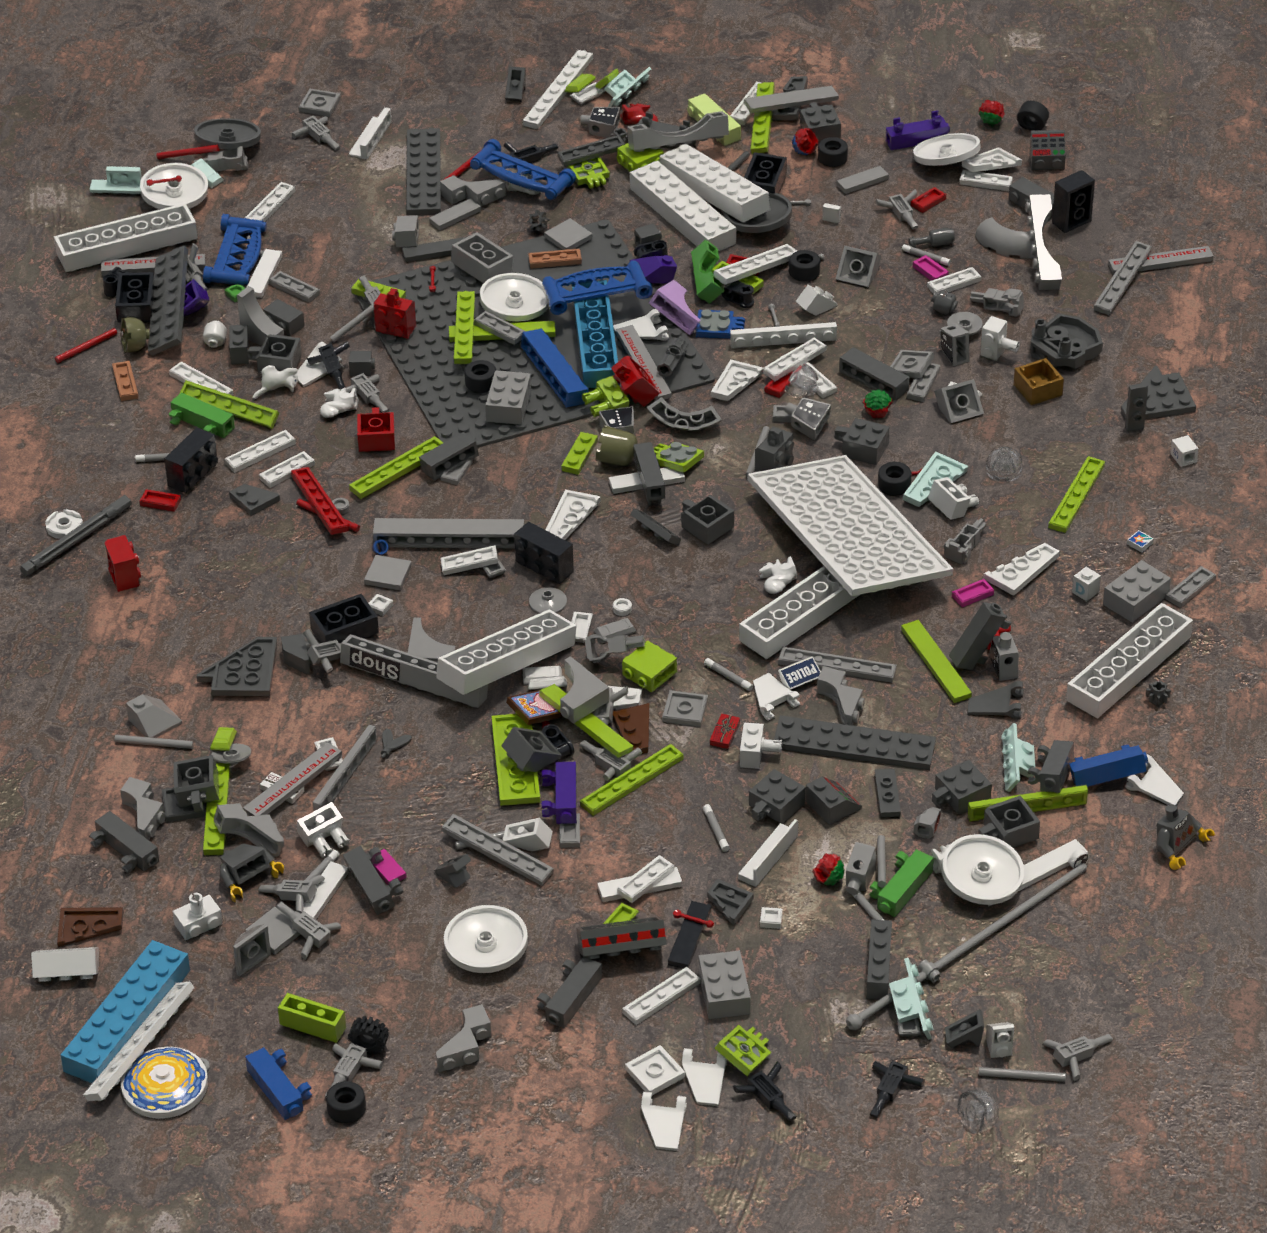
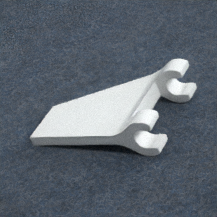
[613,309,669,341]
[296,342,344,387]
[753,673,800,721]
[1125,754,1184,805]
[682,1048,727,1107]
[641,1092,687,1151]

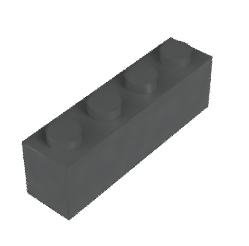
[839,347,909,401]
[866,919,892,1000]

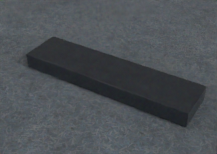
[668,901,711,969]

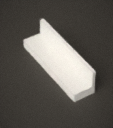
[349,107,392,159]
[738,819,798,887]

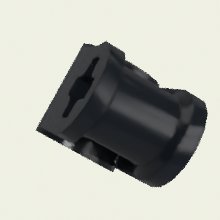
[633,240,668,259]
[103,267,132,297]
[721,280,754,308]
[542,725,575,762]

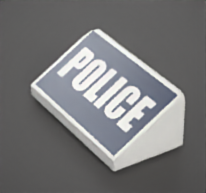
[778,656,821,689]

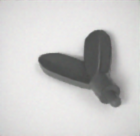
[381,729,412,758]

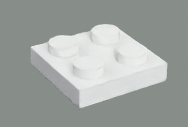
[625,1045,685,1095]

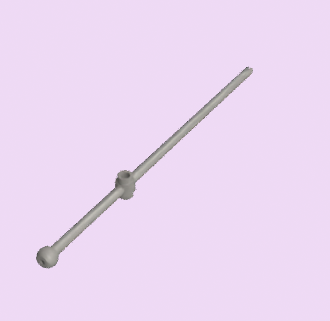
[846,863,1087,1030]

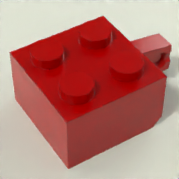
[373,288,416,339]
[611,356,660,407]
[357,407,395,452]
[104,535,141,592]

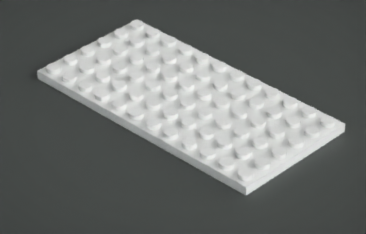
[747,455,953,596]

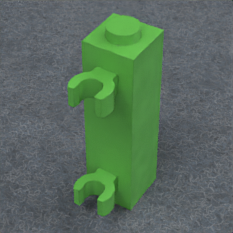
[169,392,235,438]
[869,849,934,917]

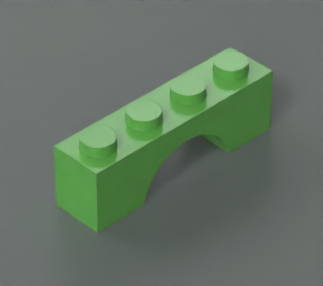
[691,239,724,304]

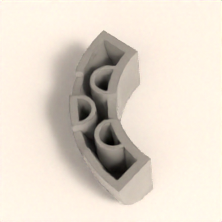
[975,217,1034,259]
[647,397,722,431]

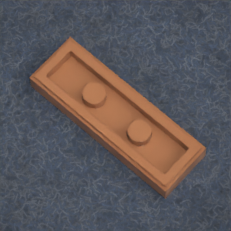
[528,249,582,269]
[112,361,139,401]

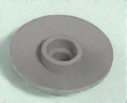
[947,312,983,335]
[529,587,567,614]
[211,743,251,766]

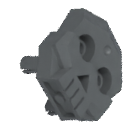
[1031,313,1103,369]

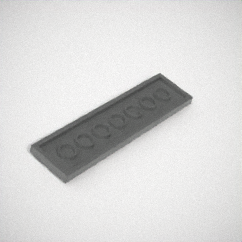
[407,128,441,215]
[148,245,188,356]
[774,715,936,770]

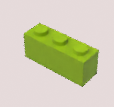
[278,993,346,1043]

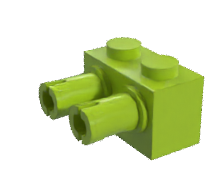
[582,376,629,418]

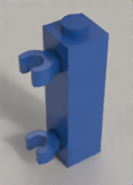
[1069,744,1148,787]
[245,1047,312,1120]

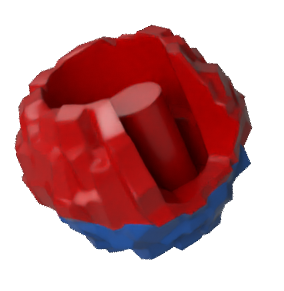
[792,128,819,155]

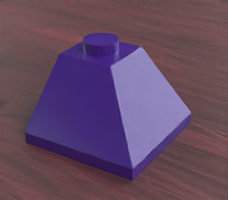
[629,255,677,283]
[183,279,210,317]

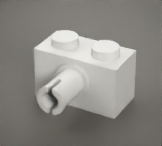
[980,316,1020,361]
[740,723,782,769]
[173,893,223,940]

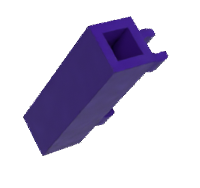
[885,110,950,150]
[542,761,577,824]

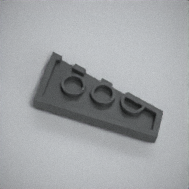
[772,76,808,121]

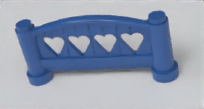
[470,139,576,200]
[203,214,267,286]
[542,260,653,315]

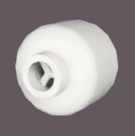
[203,321,227,348]

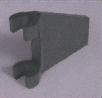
[968,681,1024,719]

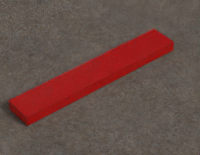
[291,467,349,535]

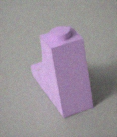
[649,280,701,335]

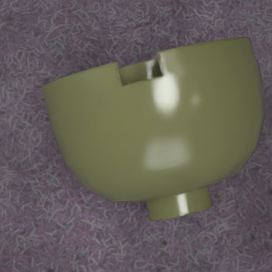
[121,317,150,353]

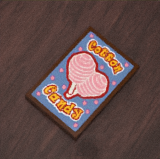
[506,690,563,725]

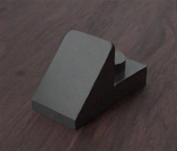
[505,66,526,101]
[434,854,471,887]
[945,1010,985,1048]

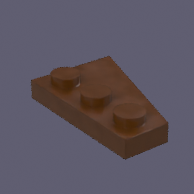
[613,703,650,754]
[57,907,124,947]

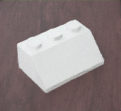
[31,947,99,981]

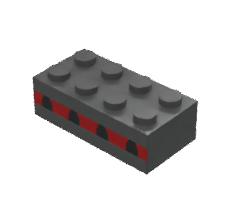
[576,916,667,959]

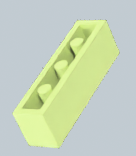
[687,93,741,146]

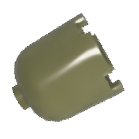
[595,425,638,466]

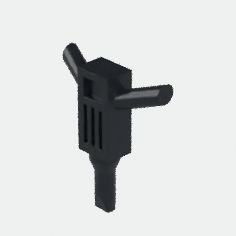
[503,142,558,163]
[307,340,350,390]
[733,1061,796,1122]
[870,1061,925,1118]

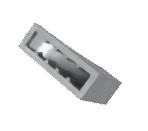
[237,286,284,346]
[408,617,456,663]
[560,656,609,723]

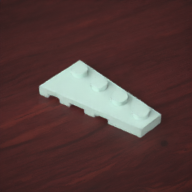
[902,451,968,507]

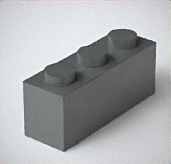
[1009,177,1054,219]
[419,432,479,481]

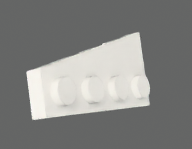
[546,489,601,540]
[983,543,1060,596]

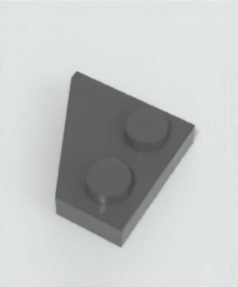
[229,484,280,516]
[707,879,754,925]

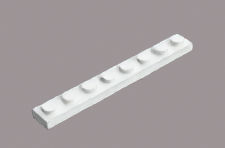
[523,50,593,129]
[83,981,194,1101]

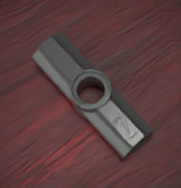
[657,336,688,377]

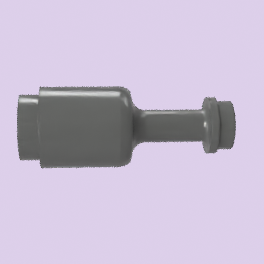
[908,227,955,248]

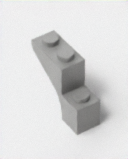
[440,175,506,207]
[817,667,865,725]
[120,777,166,840]
[214,803,284,857]
[436,1004,491,1072]

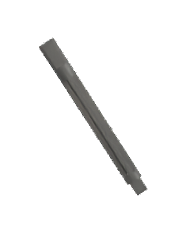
[20,495,132,577]

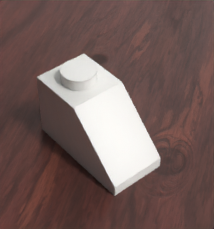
[503,818,553,851]

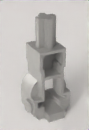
[194,146,248,172]
[970,288,1024,317]
[943,518,987,564]
[585,634,646,663]

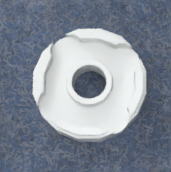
[46,509,83,539]

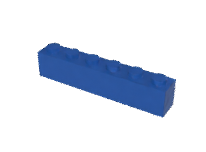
[521,328,588,407]

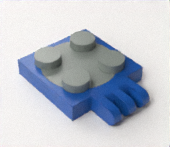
[696,309,745,339]

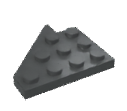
[1121,366,1196,420]
[197,637,277,696]

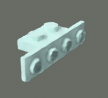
[604,67,651,107]
[90,166,142,194]
[1002,723,1035,792]
[889,958,934,1040]

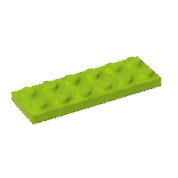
[491,714,540,806]

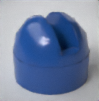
[372,540,388,555]

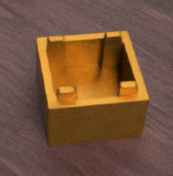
[1013,358,1064,405]

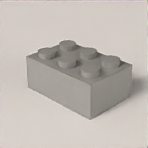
[451,232,513,283]
[486,371,531,425]
[1103,560,1171,623]
[698,950,751,1019]

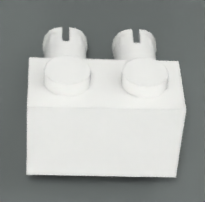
[928,477,979,520]
[297,802,350,858]

